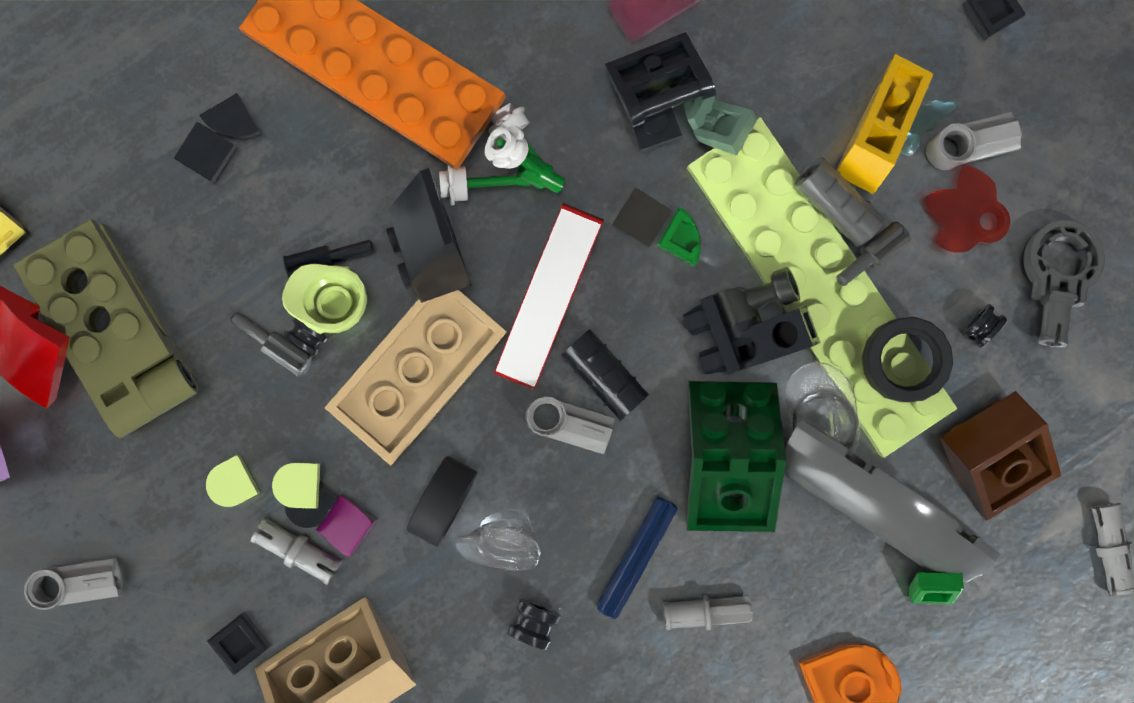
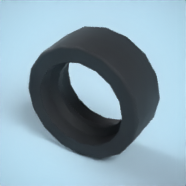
[862,317,953,402]
[407,456,477,547]

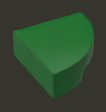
[657,206,701,267]

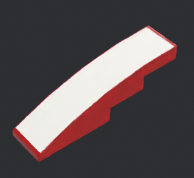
[494,203,604,390]

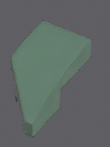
[676,81,757,155]

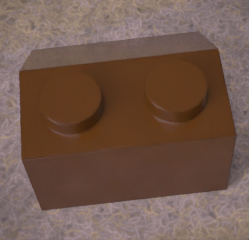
[940,391,1061,521]

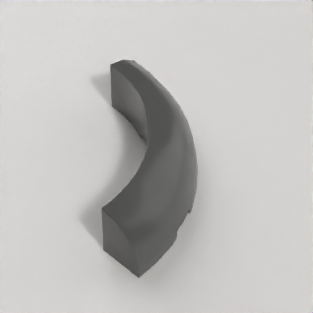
[784,420,1000,582]

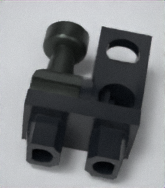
[683,267,821,375]

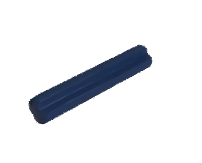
[597,497,677,619]

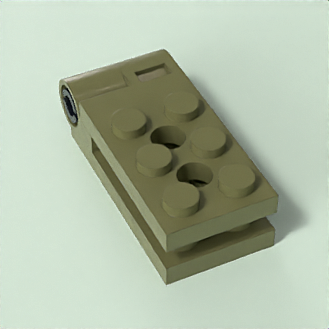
[13,219,199,438]

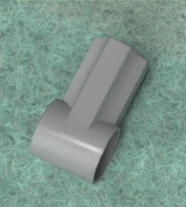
[926,112,1022,170]
[525,397,615,454]
[24,557,122,610]

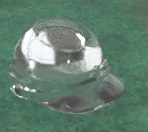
[455,511,541,571]

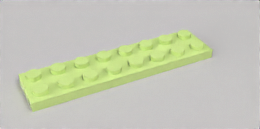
[687,117,957,458]

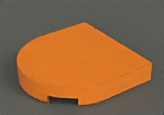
[798,642,902,703]

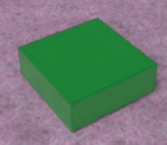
[909,572,964,604]

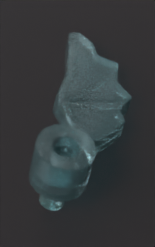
[900,100,957,156]

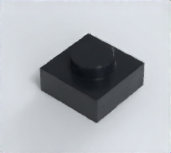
[630,108,682,152]

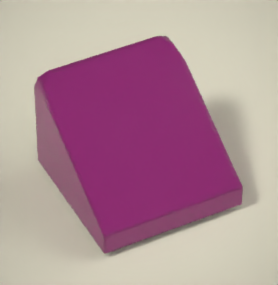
[316,494,378,558]

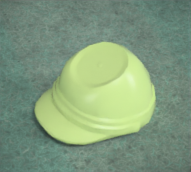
[282,264,368,334]

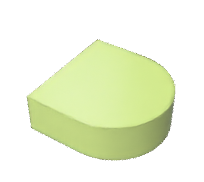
[206,455,260,507]
[272,462,320,509]

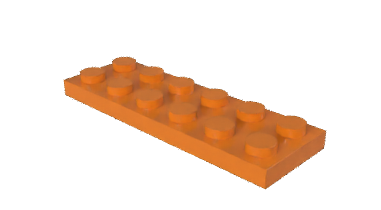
[239,0,506,170]

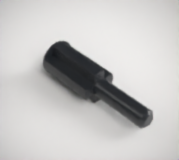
[283,240,374,278]

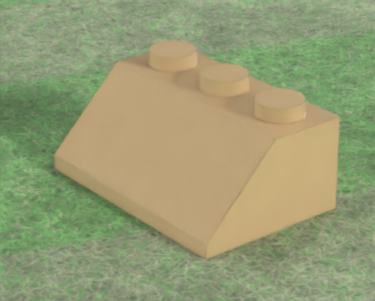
[254,596,416,703]

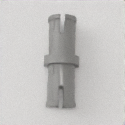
[1091,503,1134,596]
[251,517,342,585]

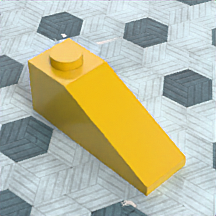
[836,54,934,195]

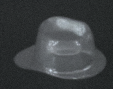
[786,362,860,454]

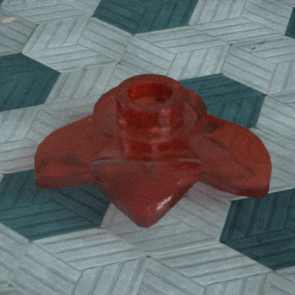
[925,165,1010,253]

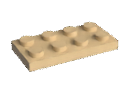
[324,290,508,466]

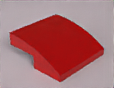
[0,286,70,409]

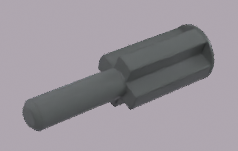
[836,222,911,286]
[230,312,313,377]

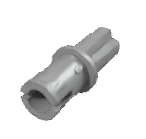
[663,595,753,631]

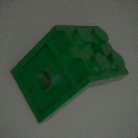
[686,381,786,532]

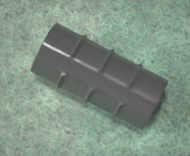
[794,157,884,246]

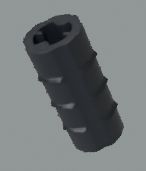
[562,329,649,421]

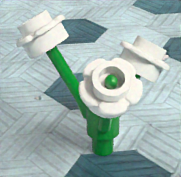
[439,103,565,205]

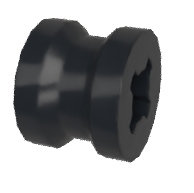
[507,599,561,650]

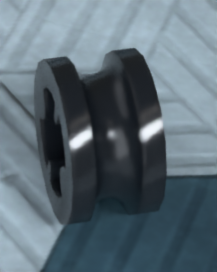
[963,304,1007,348]
[283,317,328,356]

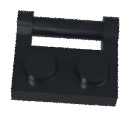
[605,32,716,128]

